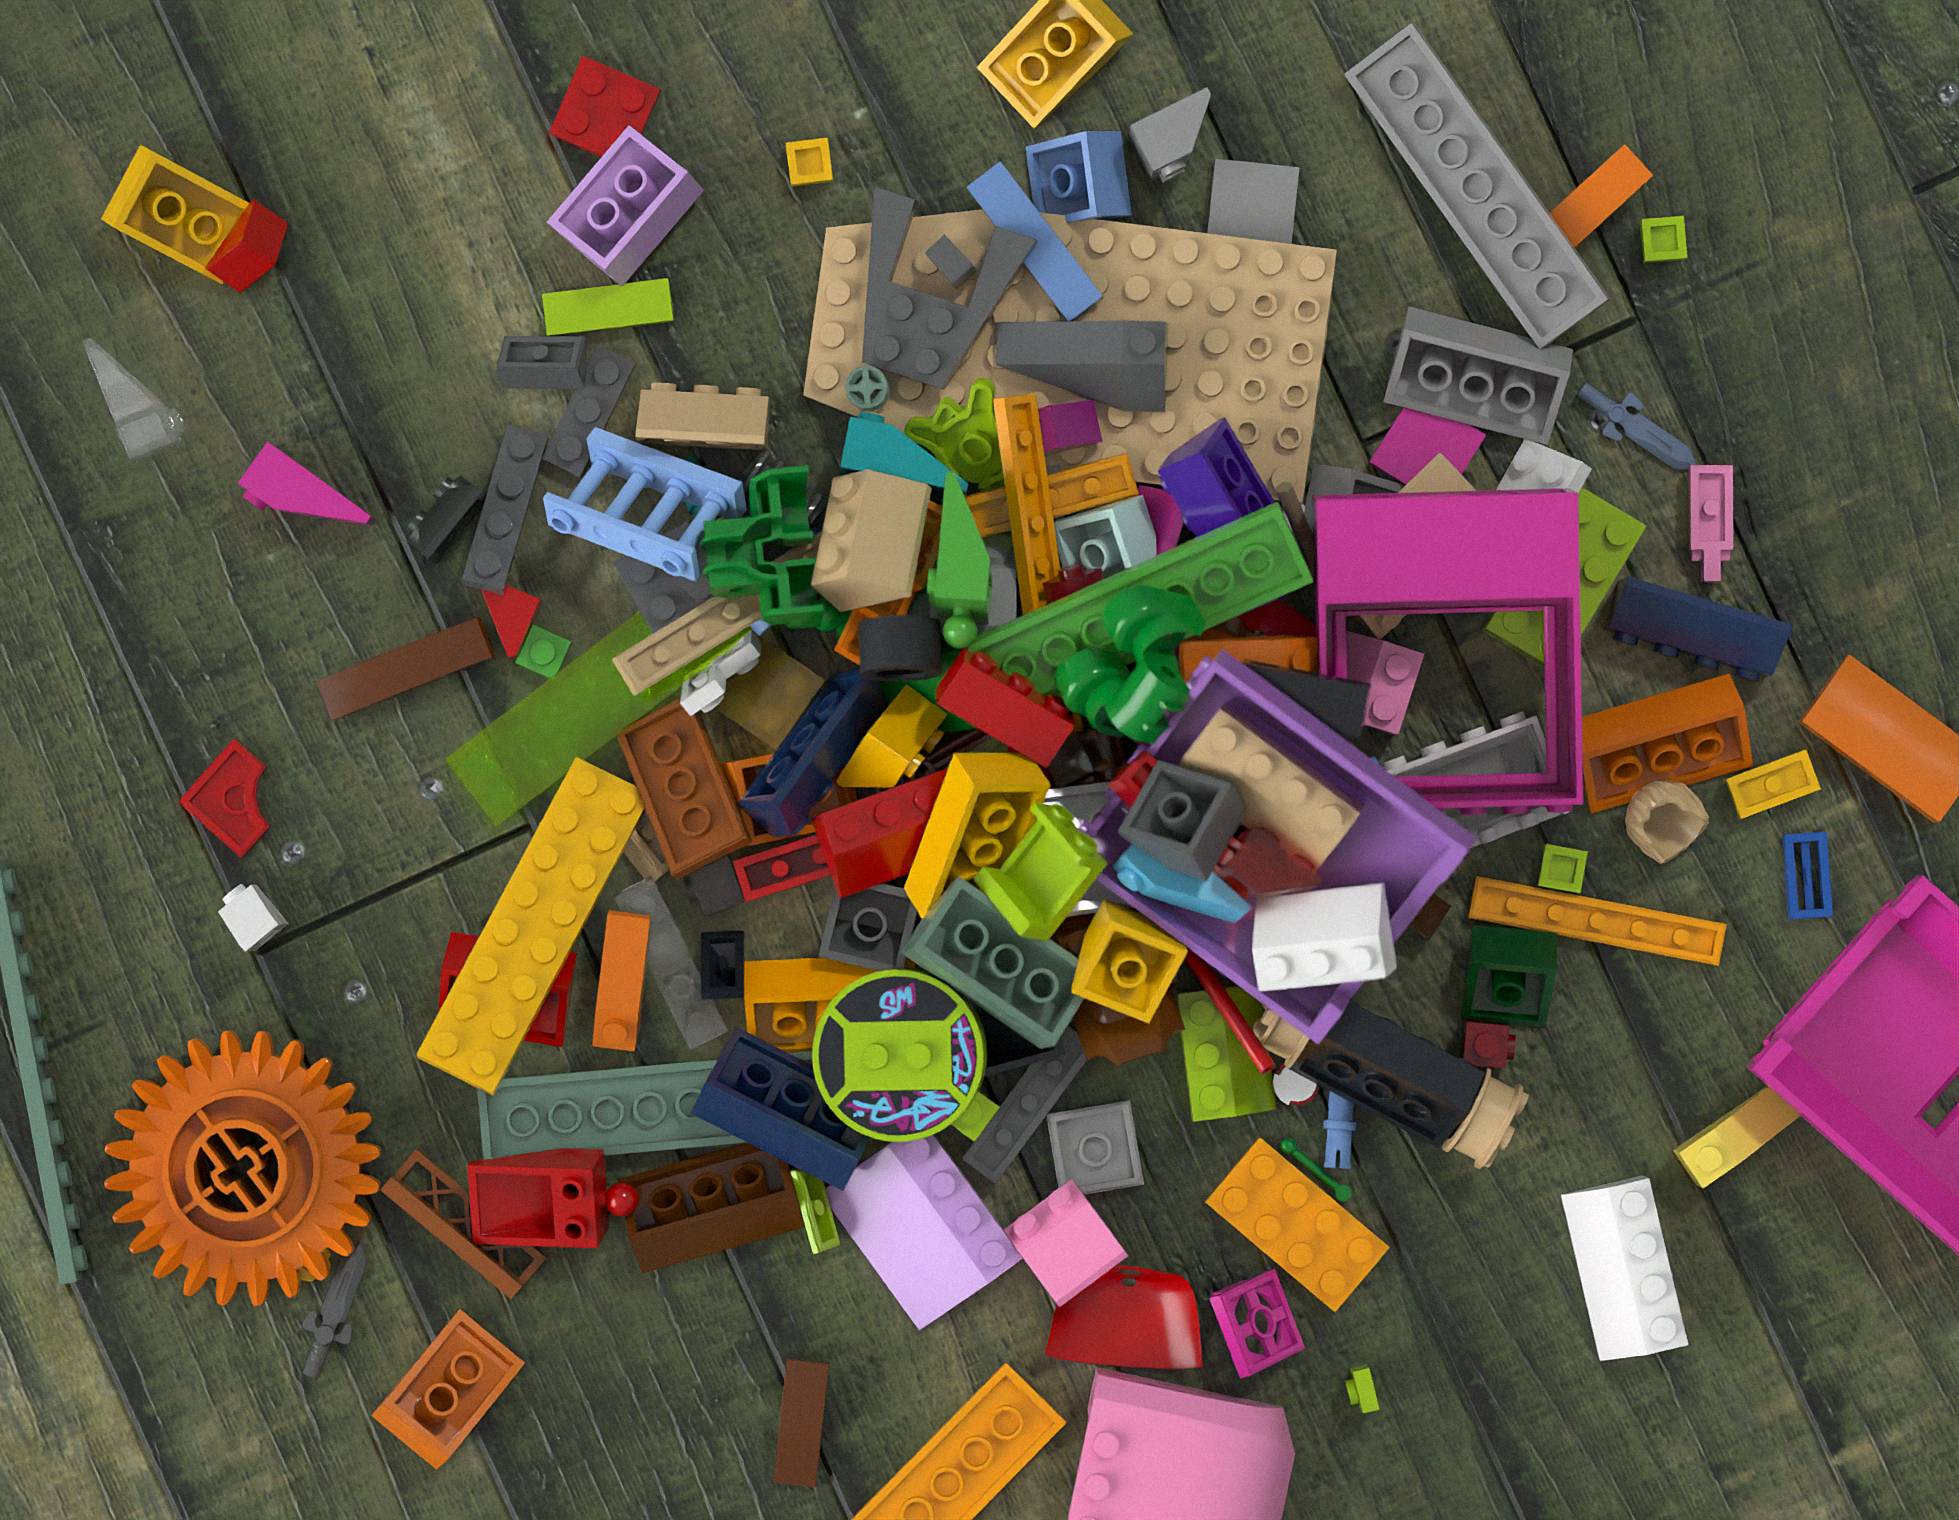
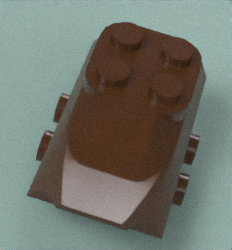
[1049,908,1185,1066]

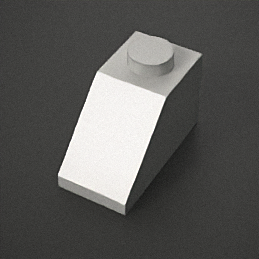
[218,884,289,952]

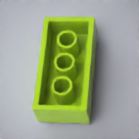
[1481,487,1646,668]

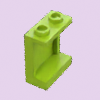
[974,802,1107,941]

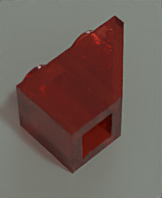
[1214,826,1323,899]

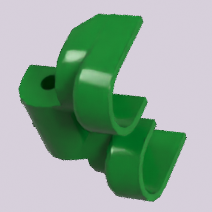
[699,465,824,629]
[1054,585,1206,745]

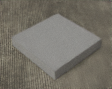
[1207,158,1300,244]
[1046,1100,1144,1194]

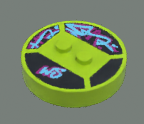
[812,968,987,1142]

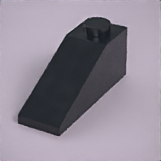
[1241,659,1372,744]

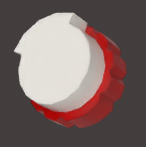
[1272,1062,1319,1105]

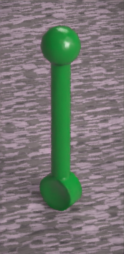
[1280,1138,1352,1202]

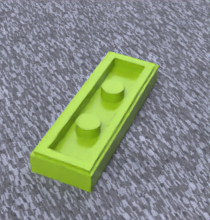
[542,278,674,336]

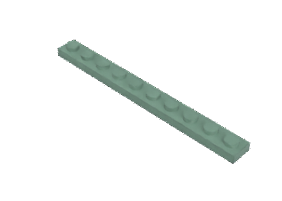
[0,862,88,1285]

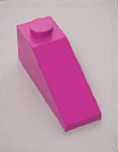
[238,442,375,526]

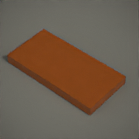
[615,698,752,880]

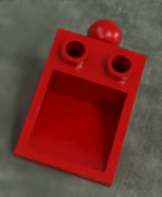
[467,1148,639,1248]

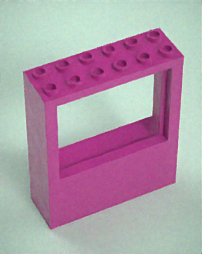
[1312,488,1583,815]

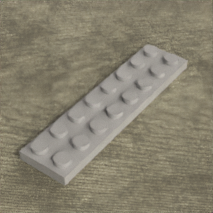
[1344,23,1611,349]

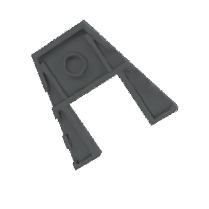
[862,187,1038,390]

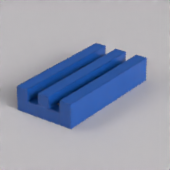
[1782,832,1833,919]

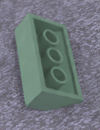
[901,877,1084,1049]

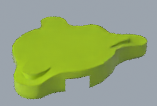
[904,378,1005,490]

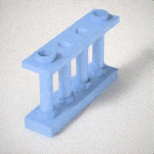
[543,427,747,582]

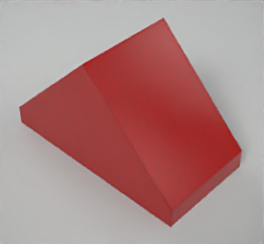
[205,199,288,293]
[481,585,543,659]

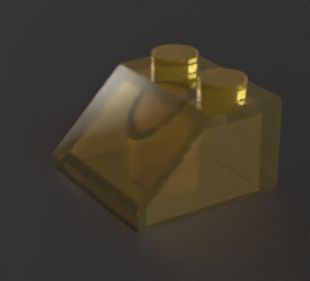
[715,634,826,750]

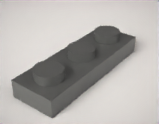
[542,345,636,478]

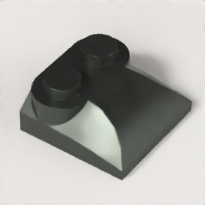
[407,475,486,564]

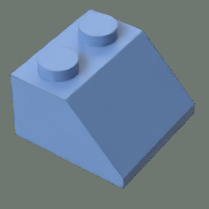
[1026,131,1132,223]

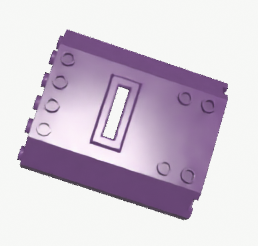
[1078,649,1476,1044]

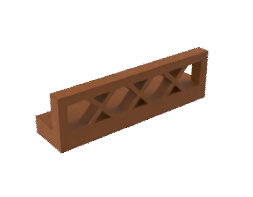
[380,1149,547,1299]

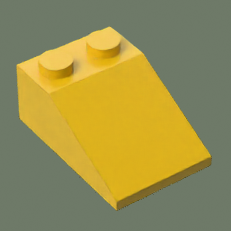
[977,0,1133,128]
[101,144,249,285]

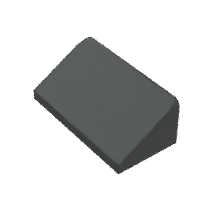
[496,336,587,389]

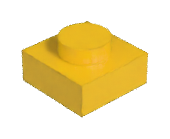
[786,137,833,187]

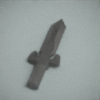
[302,1241,367,1379]

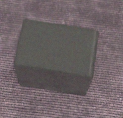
[925,234,977,289]

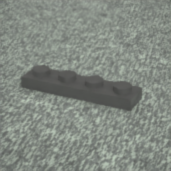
[462,424,548,595]
[961,1025,1087,1184]

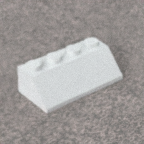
[1561,1176,1688,1361]

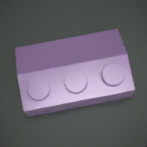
[547,126,704,287]

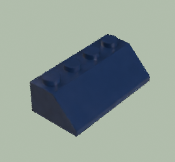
[1604,576,1793,682]
[737,669,886,837]
[691,1027,871,1191]

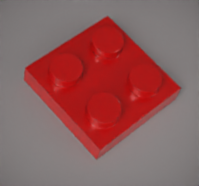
[549,56,661,157]

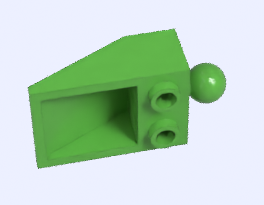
[927,472,993,648]

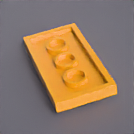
[1205,1137,1390,1312]

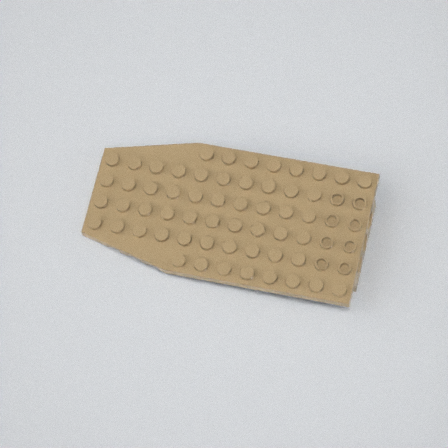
[803,209,1337,504]

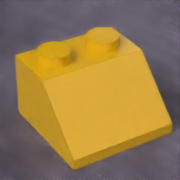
[836,684,948,788]
[1071,899,1188,1023]

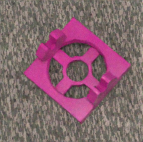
[1209,1269,1305,1378]

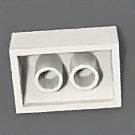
[1252,883,1397,992]

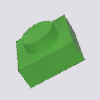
[515,625,573,681]

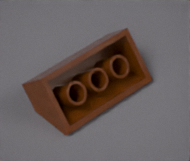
[617,1143,805,1273]

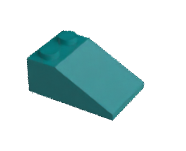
[839,412,968,498]

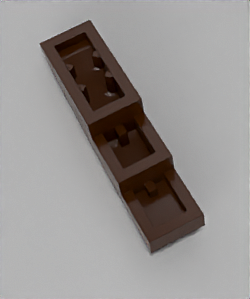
[317,617,495,721]

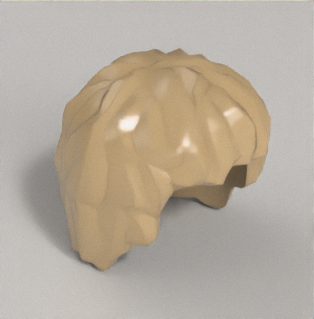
[1625,780,1709,864]

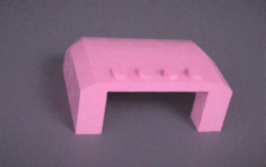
[1067,1367,1295,1520]

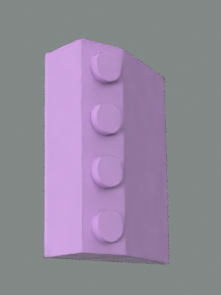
[825,1134,1023,1331]

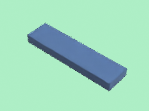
[967,161,1104,321]

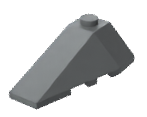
[996,321,1168,412]

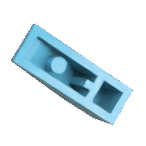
[1112,844,1251,924]

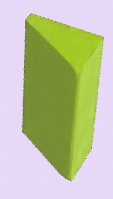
[791,1168,840,1254]

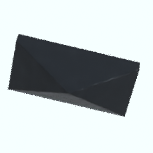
[701,931,745,1000]

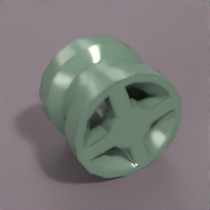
[845,366,891,411]

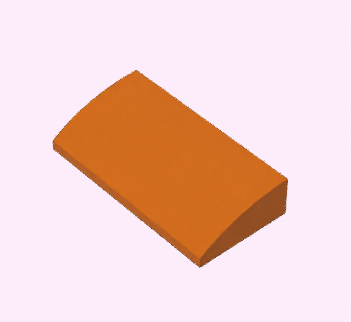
[1798,654,1959,823]

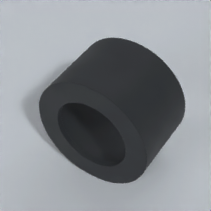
[859,615,942,682]

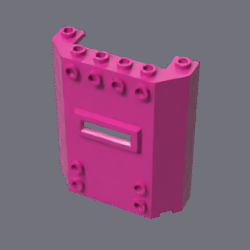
[1747,875,1959,1256]

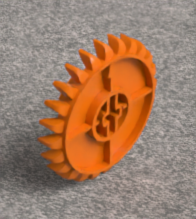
[104,1030,382,1306]

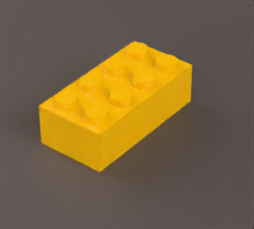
[904,753,1050,919]

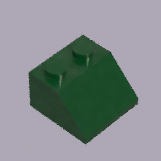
[1461,925,1557,1028]

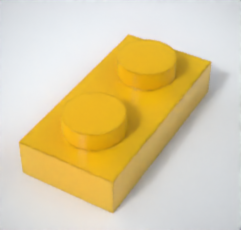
[1724,750,1821,819]

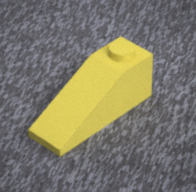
[1673,1086,1801,1188]

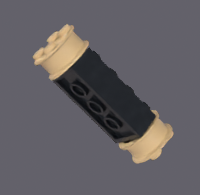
[1252,999,1529,1169]

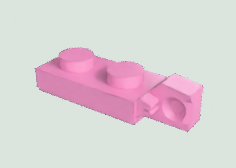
[1688,465,1733,584]

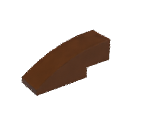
[773,1357,830,1488]

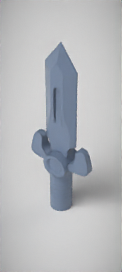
[1576,382,1696,470]

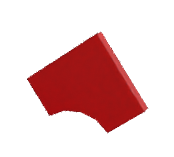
[178,738,271,858]

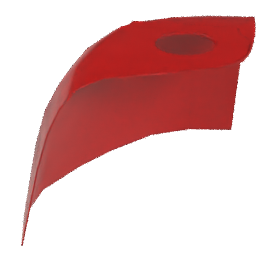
[1045,1266,1203,1369]

